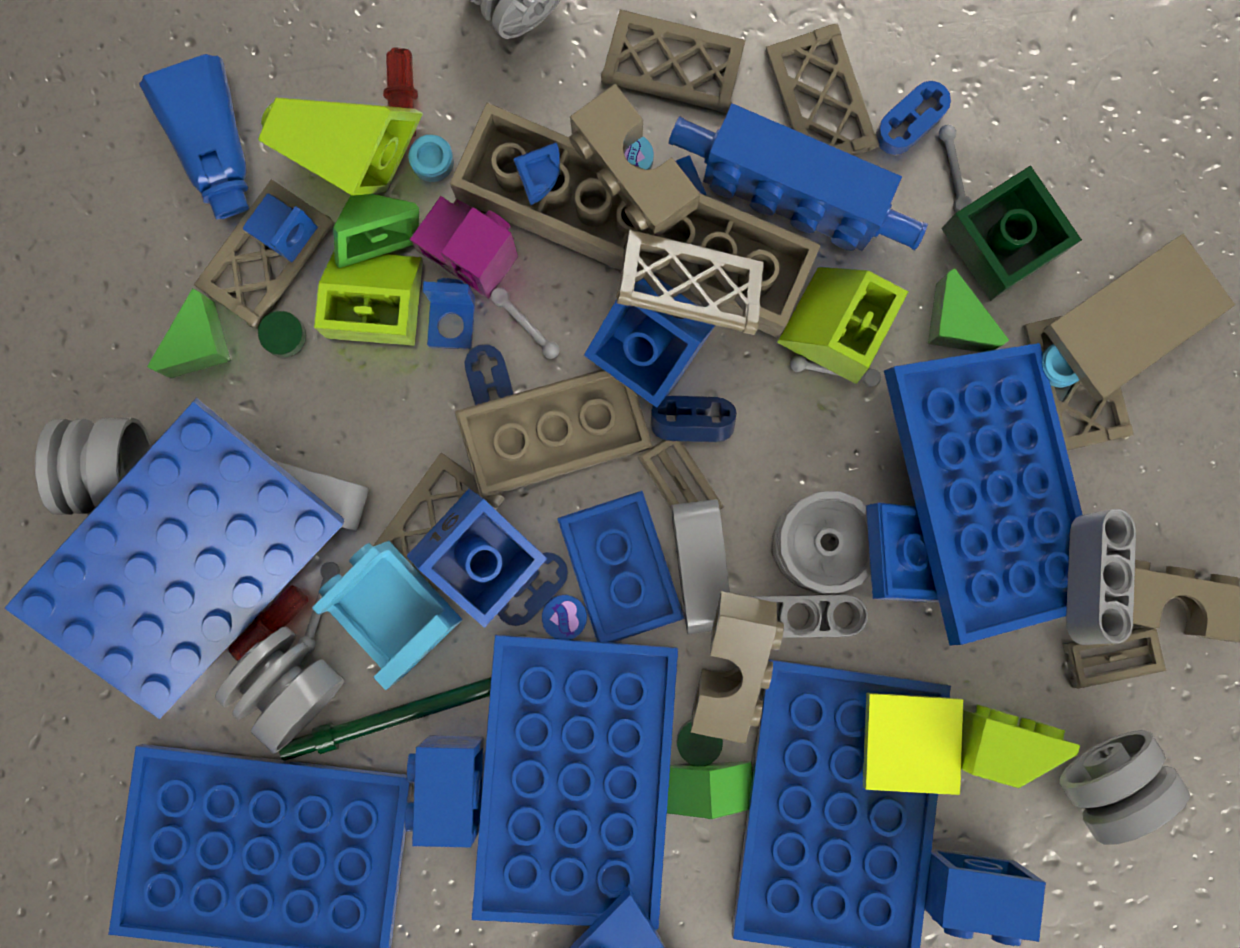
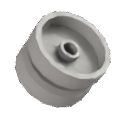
[772,491,871,593]
[1060,730,1190,845]

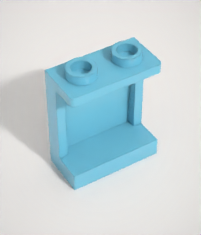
[312,541,463,690]

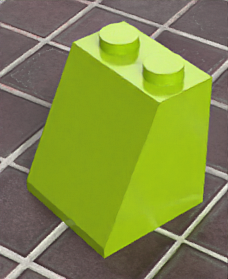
[258,98,423,195]

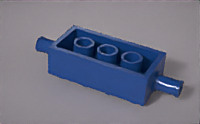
[668,103,928,251]

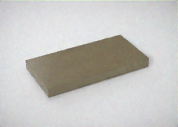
[1044,233,1235,402]
[455,369,653,498]

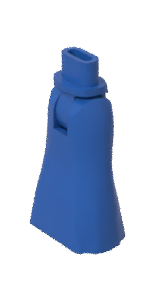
[139,54,249,219]

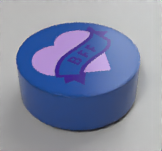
[542,595,587,640]

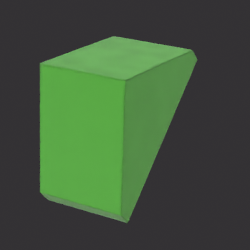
[333,194,419,268]
[928,268,1009,352]
[147,288,231,378]
[667,761,752,819]

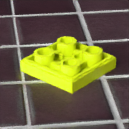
[863,693,963,795]

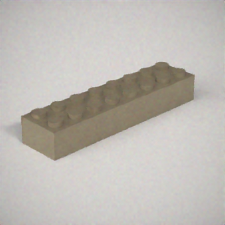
[450,102,821,338]

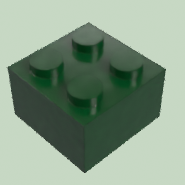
[941,165,1082,301]

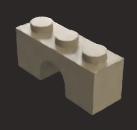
[569,84,700,237]
[1133,560,1240,643]
[691,591,784,744]

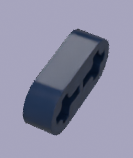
[464,344,514,405]
[650,396,737,442]
[498,552,569,626]

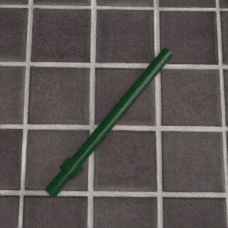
[279,677,491,761]

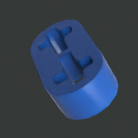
[876,81,951,155]

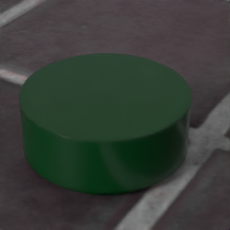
[258,311,306,357]
[676,720,723,766]

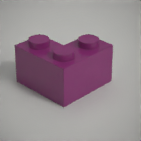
[410,196,518,299]

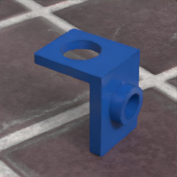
[243,193,318,263]
[422,278,475,349]

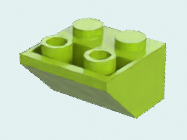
[314,250,423,346]
[777,267,909,384]
[961,704,1080,788]

